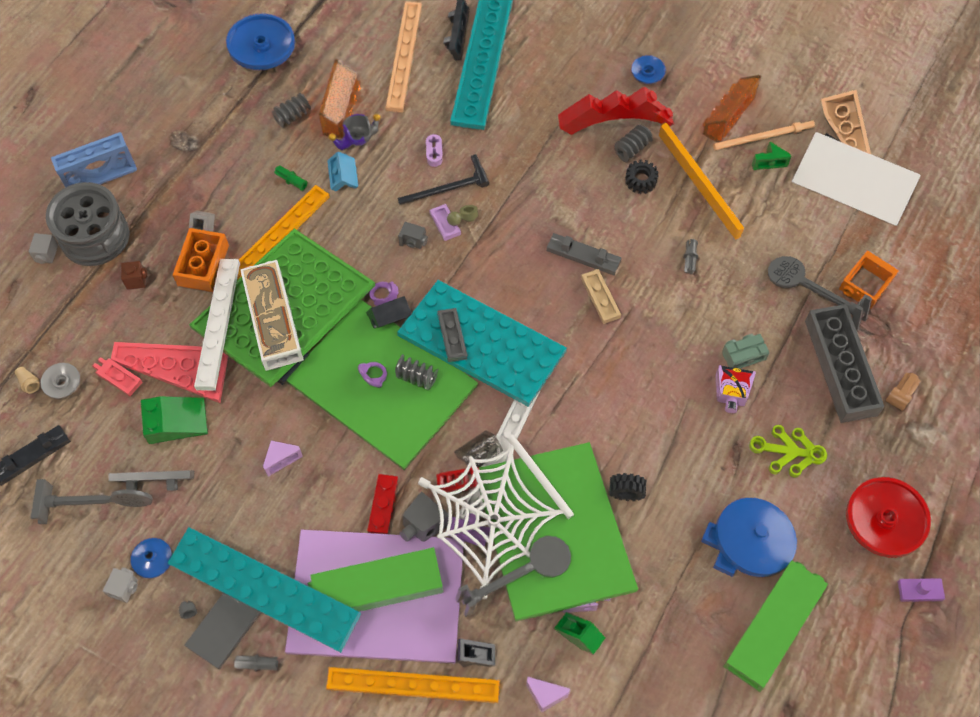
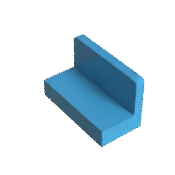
[327,151,358,191]

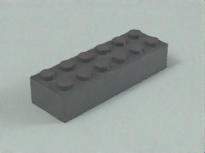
[805,304,885,423]

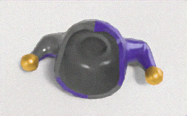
[329,114,381,150]

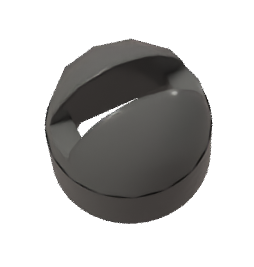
[179,601,197,619]

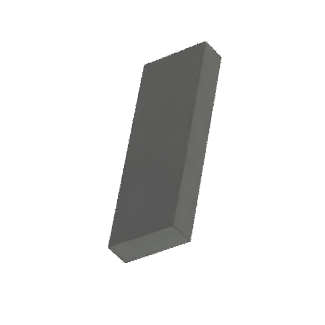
[437,308,467,362]

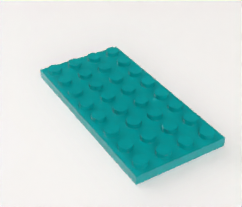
[397,280,567,407]

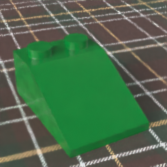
[141,396,208,444]

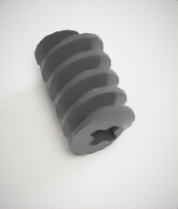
[272,93,311,128]
[614,125,653,162]
[395,354,438,390]

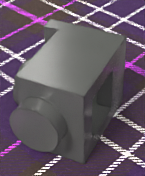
[398,221,428,249]

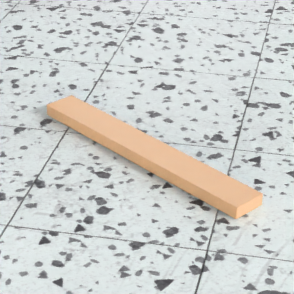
[386,2,422,112]

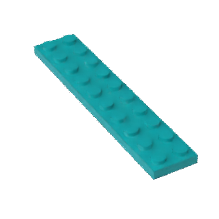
[450,0,513,130]
[167,527,362,653]

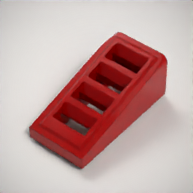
[436,467,479,493]

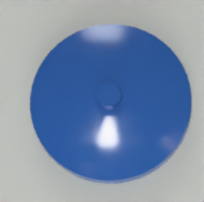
[226,14,295,70]
[715,498,797,577]

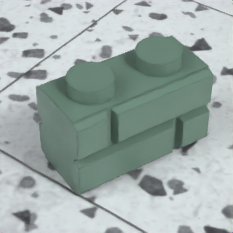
[722,334,769,369]

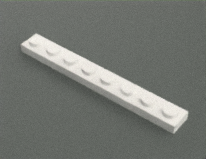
[194,259,240,391]

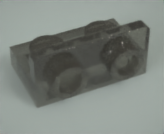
[454,430,503,468]

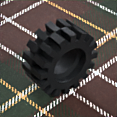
[625,159,659,194]
[609,473,647,501]

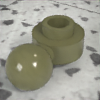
[447,205,478,226]

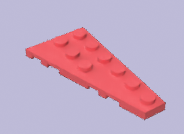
[111,342,228,403]

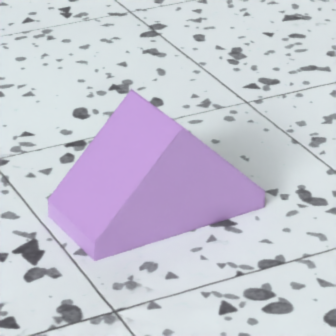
[263,441,303,476]
[526,677,570,712]

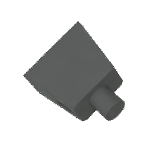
[400,492,448,542]

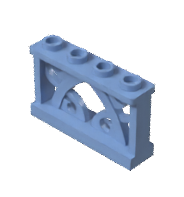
[51,132,137,188]

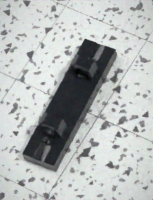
[443,0,470,61]
[0,425,71,487]

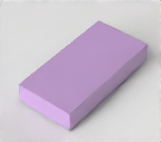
[429,204,461,241]

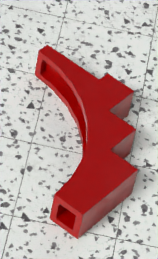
[558,86,674,135]

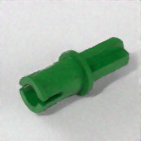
[274,165,308,191]

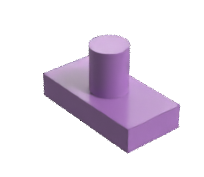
[446,513,490,547]
[898,578,945,602]

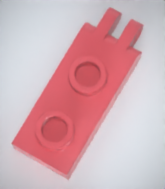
[92,357,143,397]

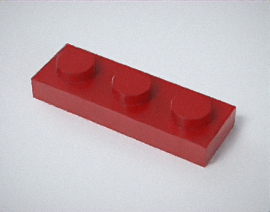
[367,474,399,534]

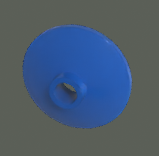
[631,55,666,84]
[131,538,172,578]

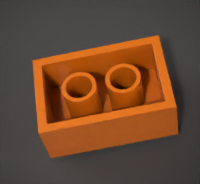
[173,228,229,292]

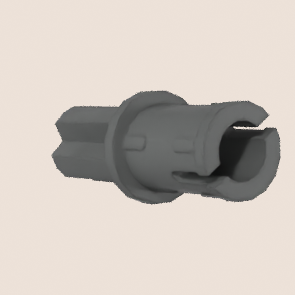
[683,239,698,274]
[234,654,278,672]

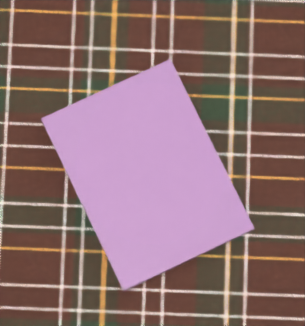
[285,530,464,664]

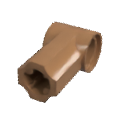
[886,372,921,412]

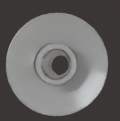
[41,363,80,399]

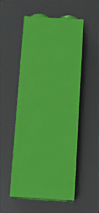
[308,547,444,612]
[723,560,828,692]

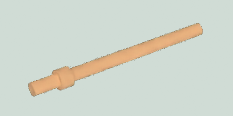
[713,121,815,150]

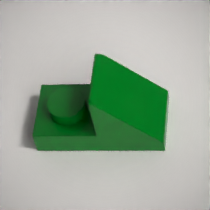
[752,142,791,170]

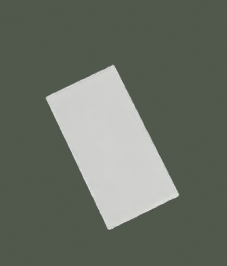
[792,132,921,226]

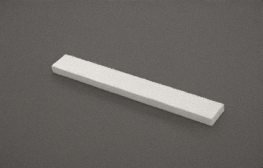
[459,391,540,520]

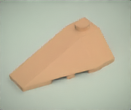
[821,90,871,154]

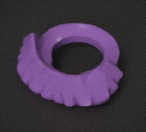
[369,281,398,306]
[358,362,387,388]

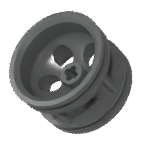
[46,182,129,266]

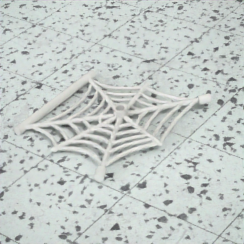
[418,435,574,599]

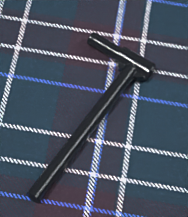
[397,154,489,205]

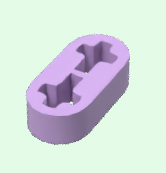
[426,134,443,167]

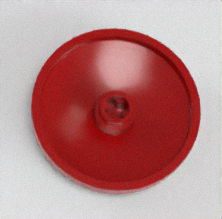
[846,477,931,558]

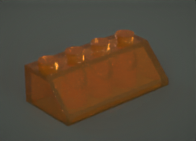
[319,59,361,138]
[702,75,762,143]

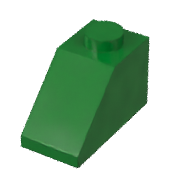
[554,612,606,655]

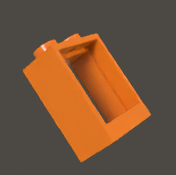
[839,250,899,310]

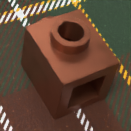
[121,261,147,290]

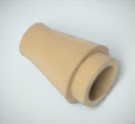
[15,367,40,394]

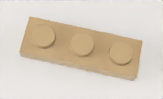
[581,269,621,324]

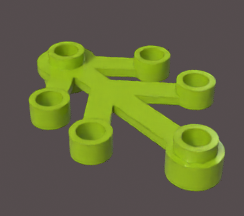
[749,425,827,478]

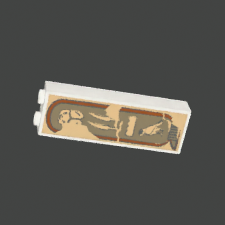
[240,260,303,371]

